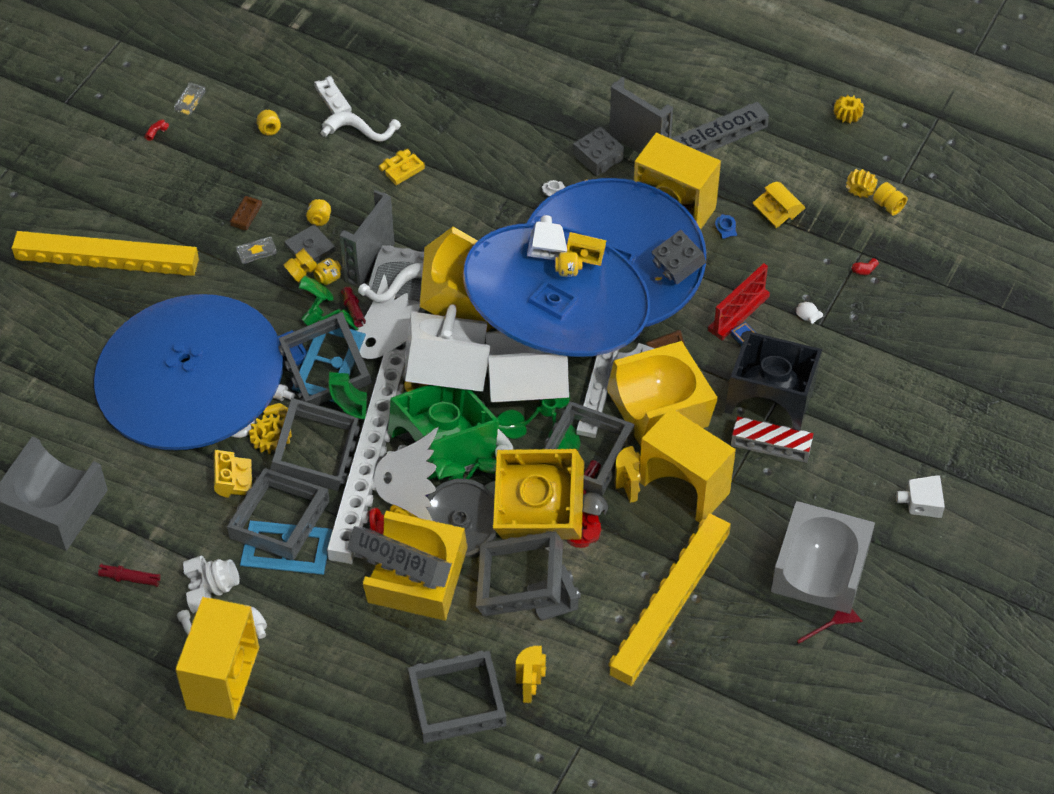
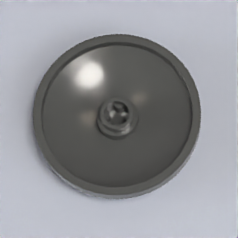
[426,479,498,558]

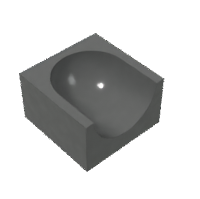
[0,437,108,551]

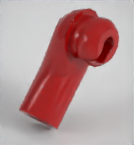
[145,120,169,141]
[852,258,879,275]

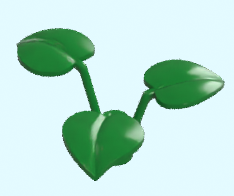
[299,276,359,330]
[497,393,580,450]
[433,458,496,481]

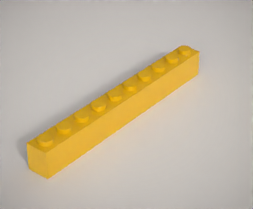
[12,231,199,276]
[608,513,731,686]

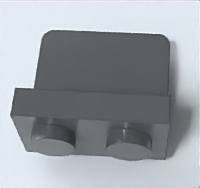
[527,564,581,621]

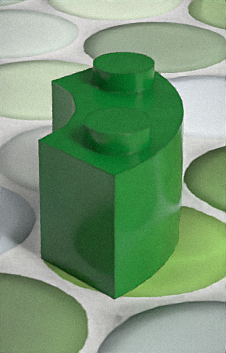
[329,372,367,419]

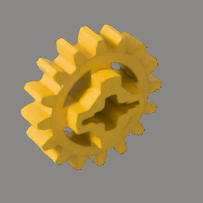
[249,414,292,454]

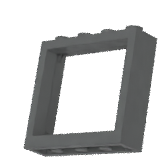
[279,312,372,405]
[270,398,360,491]
[544,401,635,496]
[227,468,330,560]
[476,531,563,616]
[408,651,506,743]

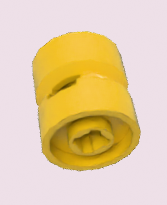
[873,182,908,216]
[283,248,317,282]

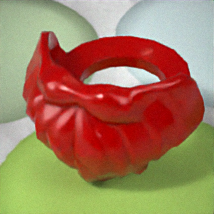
[369,507,384,534]

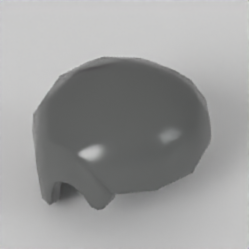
[582,493,608,515]

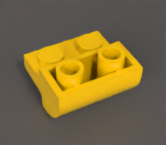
[753,182,805,228]
[615,446,641,503]
[213,450,252,498]
[516,646,546,703]

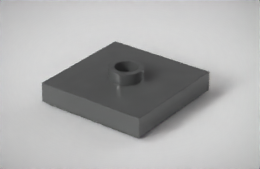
[284,224,335,262]

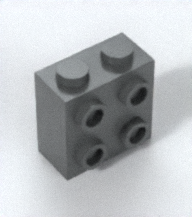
[573,127,624,176]
[652,230,706,284]

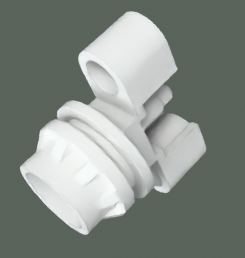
[183,556,239,613]

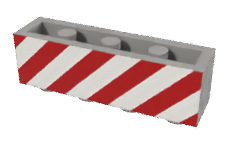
[731,417,814,463]

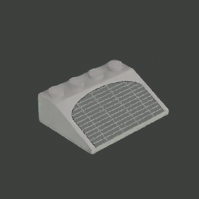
[369,245,424,302]

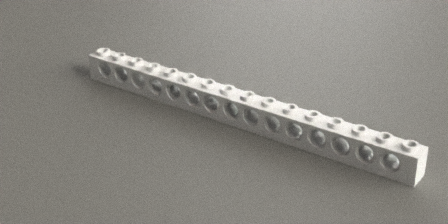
[327,300,425,564]

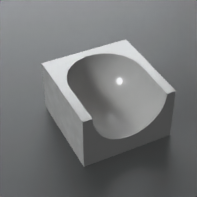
[771,501,875,614]

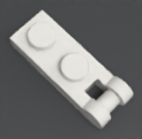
[314,76,351,114]

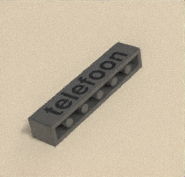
[671,102,769,154]
[347,526,452,589]

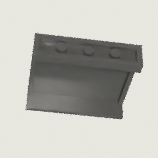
[609,77,673,154]
[340,190,395,288]

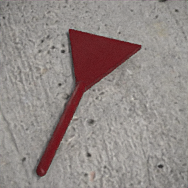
[797,609,863,643]

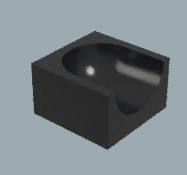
[725,331,822,431]

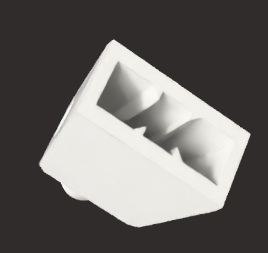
[527,215,567,260]
[896,475,944,518]

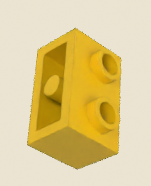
[567,232,606,266]

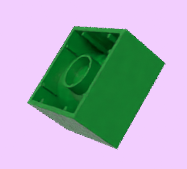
[388,385,499,480]

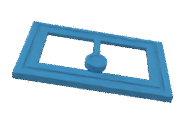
[292,328,366,403]
[240,521,333,575]

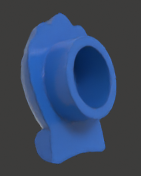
[715,214,737,239]

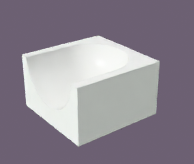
[405,312,490,391]
[486,331,569,402]

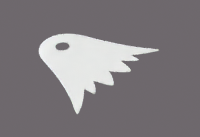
[356,275,420,359]
[374,427,438,521]

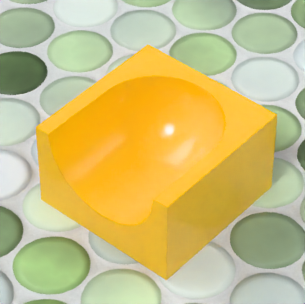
[634,133,721,230]
[419,227,494,332]
[606,341,718,446]
[639,408,736,523]
[493,449,584,540]
[363,511,467,621]
[176,597,259,720]

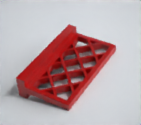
[708,263,770,341]

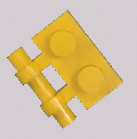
[378,149,425,185]

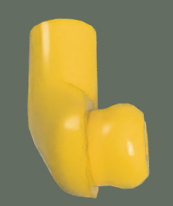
[263,403,288,419]

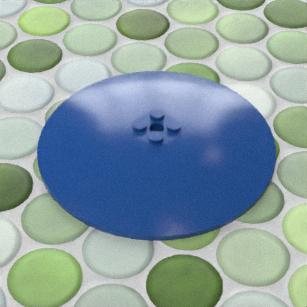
[527,178,706,327]
[463,223,650,357]
[94,294,283,450]

